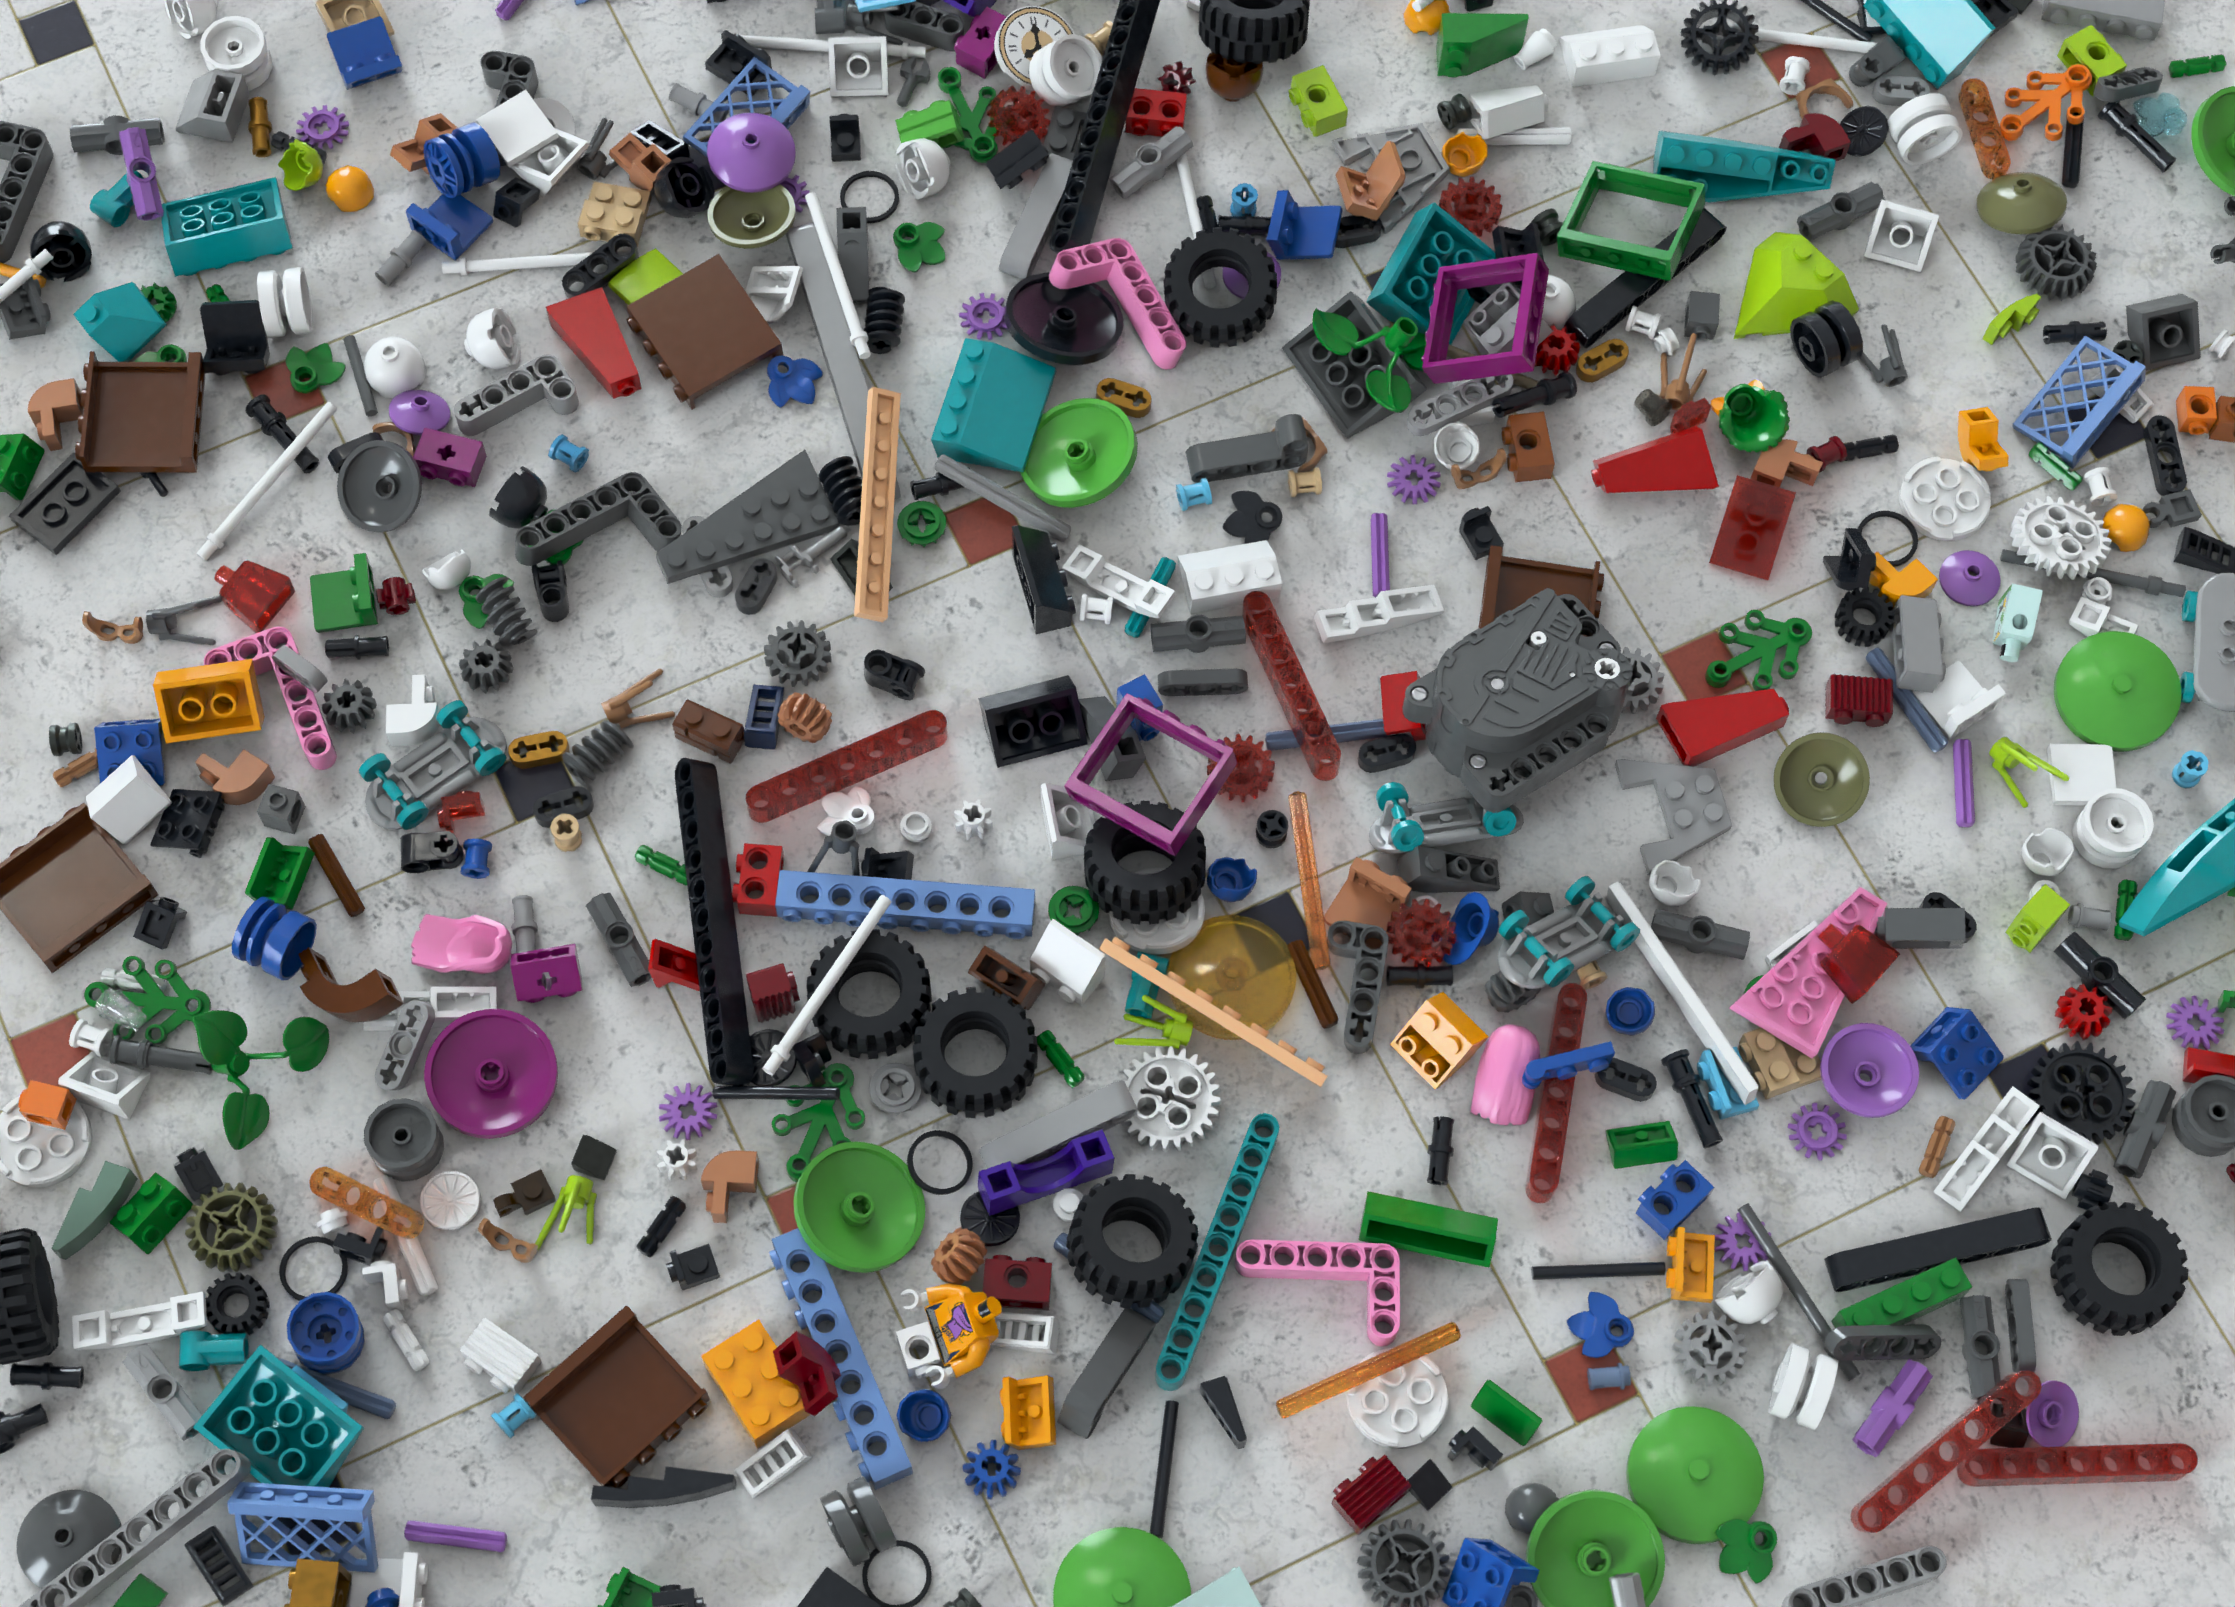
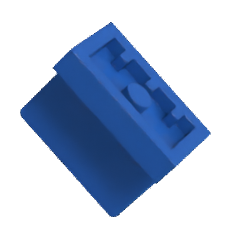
[327,16,402,90]
[1266,190,1343,260]
[405,194,493,261]
[94,718,166,786]
[1910,1007,2004,1100]
[1442,1538,1540,1607]

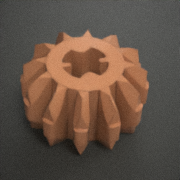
[777,692,832,743]
[931,1227,987,1285]

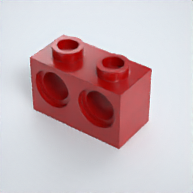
[1125,88,1187,137]
[732,843,784,917]

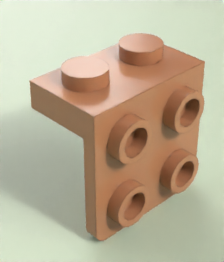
[1335,141,1405,221]
[1324,857,1412,950]

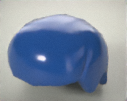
[1207,857,1257,902]
[1606,987,1655,1036]
[897,1389,952,1442]

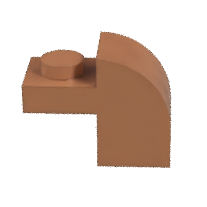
[390,113,457,174]
[609,132,671,192]
[28,378,84,451]
[1748,439,1823,495]
[195,749,275,805]
[701,1150,759,1223]

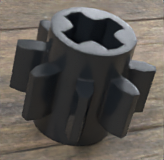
[2072,1169,2113,1210]

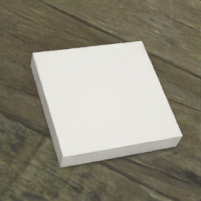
[476,90,559,167]
[2047,744,2117,806]

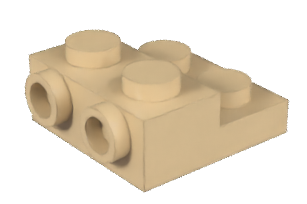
[316,0,394,36]
[578,181,652,247]
[1738,1028,1822,1100]

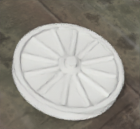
[420,1171,481,1230]

